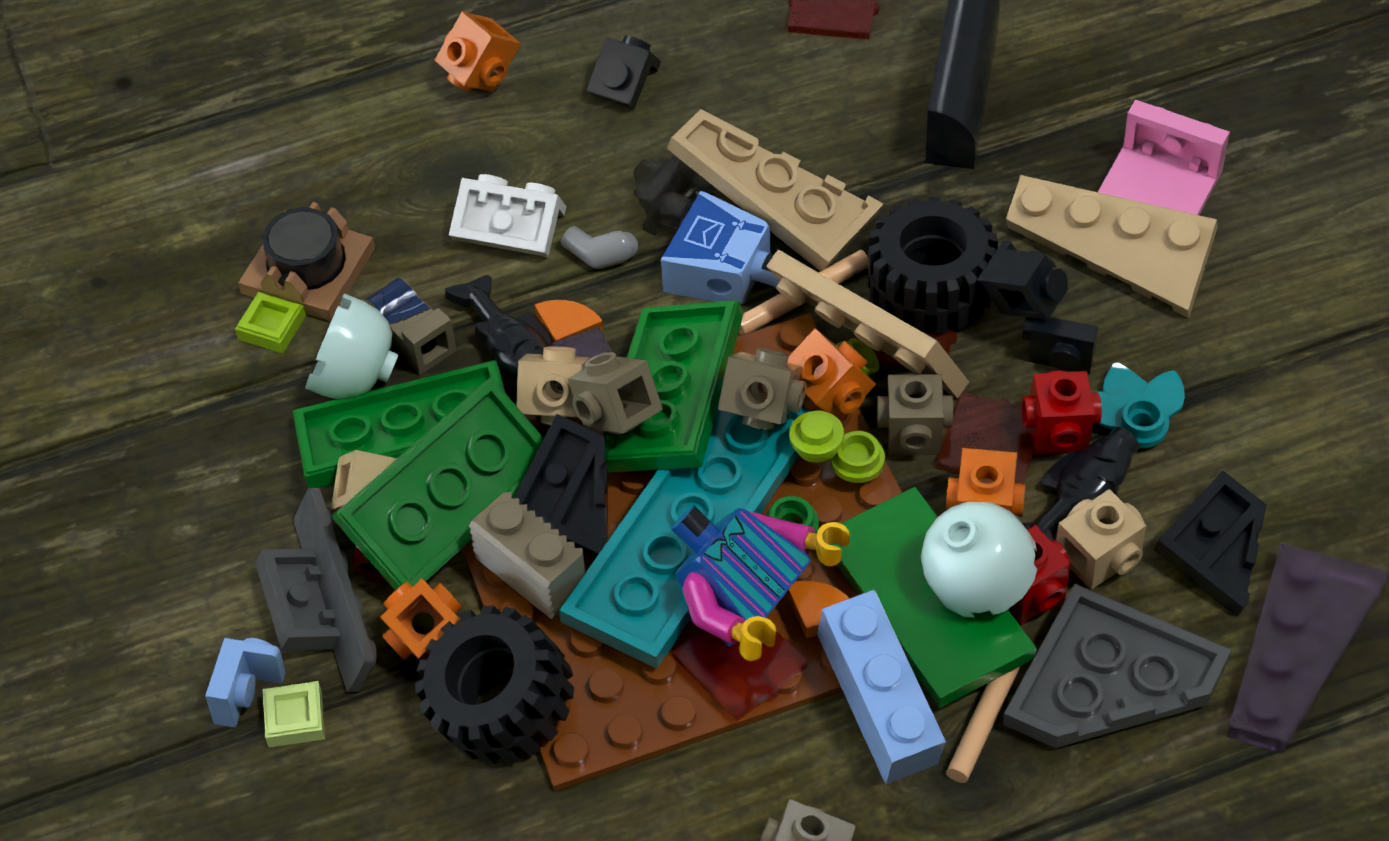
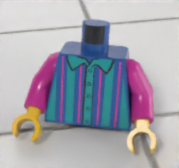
[671,505,850,661]

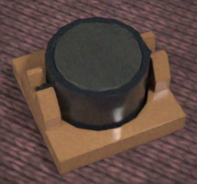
[238,202,375,322]

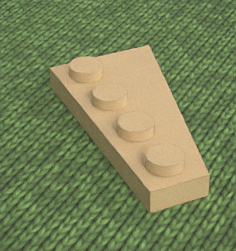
[666,109,884,271]
[1006,175,1217,318]
[766,250,969,399]

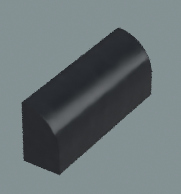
[925,0,1000,169]

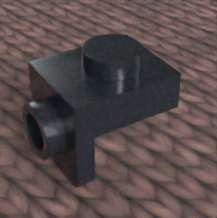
[586,35,661,109]
[1022,317,1098,375]

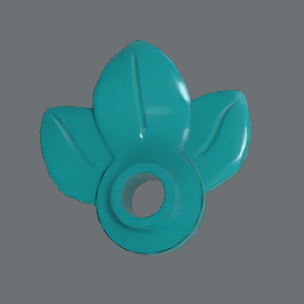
[1091,362,1185,448]

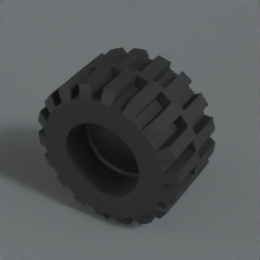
[868,197,998,334]
[415,606,574,765]

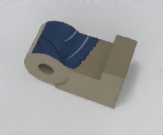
[363,278,457,375]

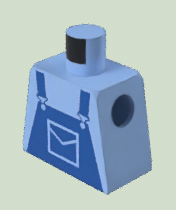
[661,191,779,304]

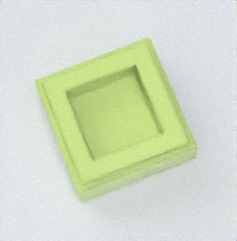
[262,681,325,748]

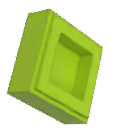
[235,291,306,354]

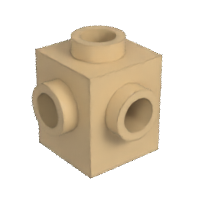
[517,346,589,425]
[1056,489,1147,590]

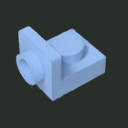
[205,638,286,728]

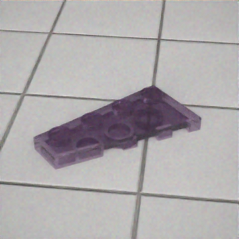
[1227,543,1389,753]

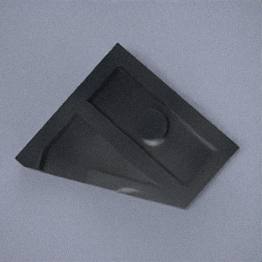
[514,414,608,555]
[1153,471,1267,617]

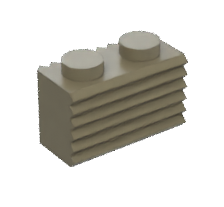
[469,492,586,619]

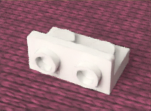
[449,174,566,257]

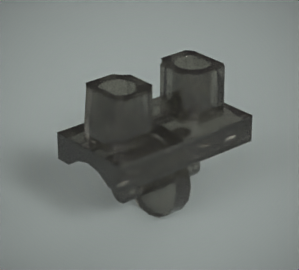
[633,155,719,236]

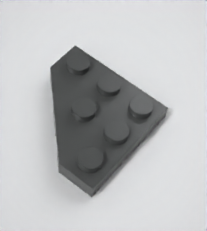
[1003,584,1232,748]

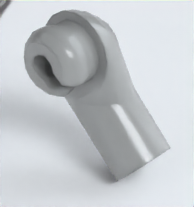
[561,226,638,269]

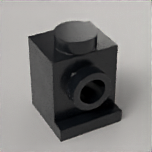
[977,241,1069,320]

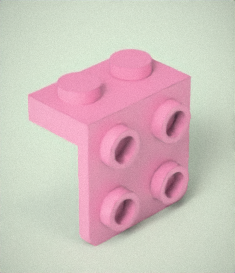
[1098,99,1230,215]

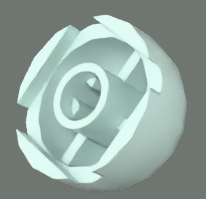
[305,293,399,399]
[921,502,1037,617]

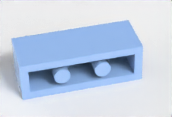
[817,590,946,785]

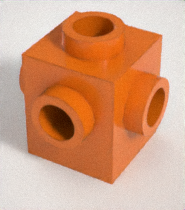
[435,11,521,92]
[788,328,876,422]
[946,448,1026,517]
[380,578,462,661]

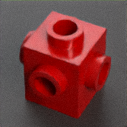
[1021,371,1102,455]
[1008,525,1070,626]

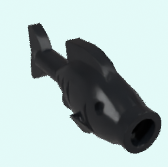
[445,275,557,385]
[1022,427,1139,540]

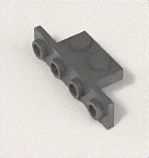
[255,488,377,692]

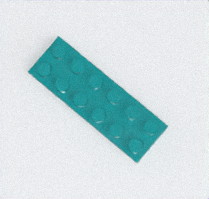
[559,390,811,669]

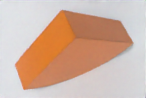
[534,300,603,347]
[786,581,850,639]

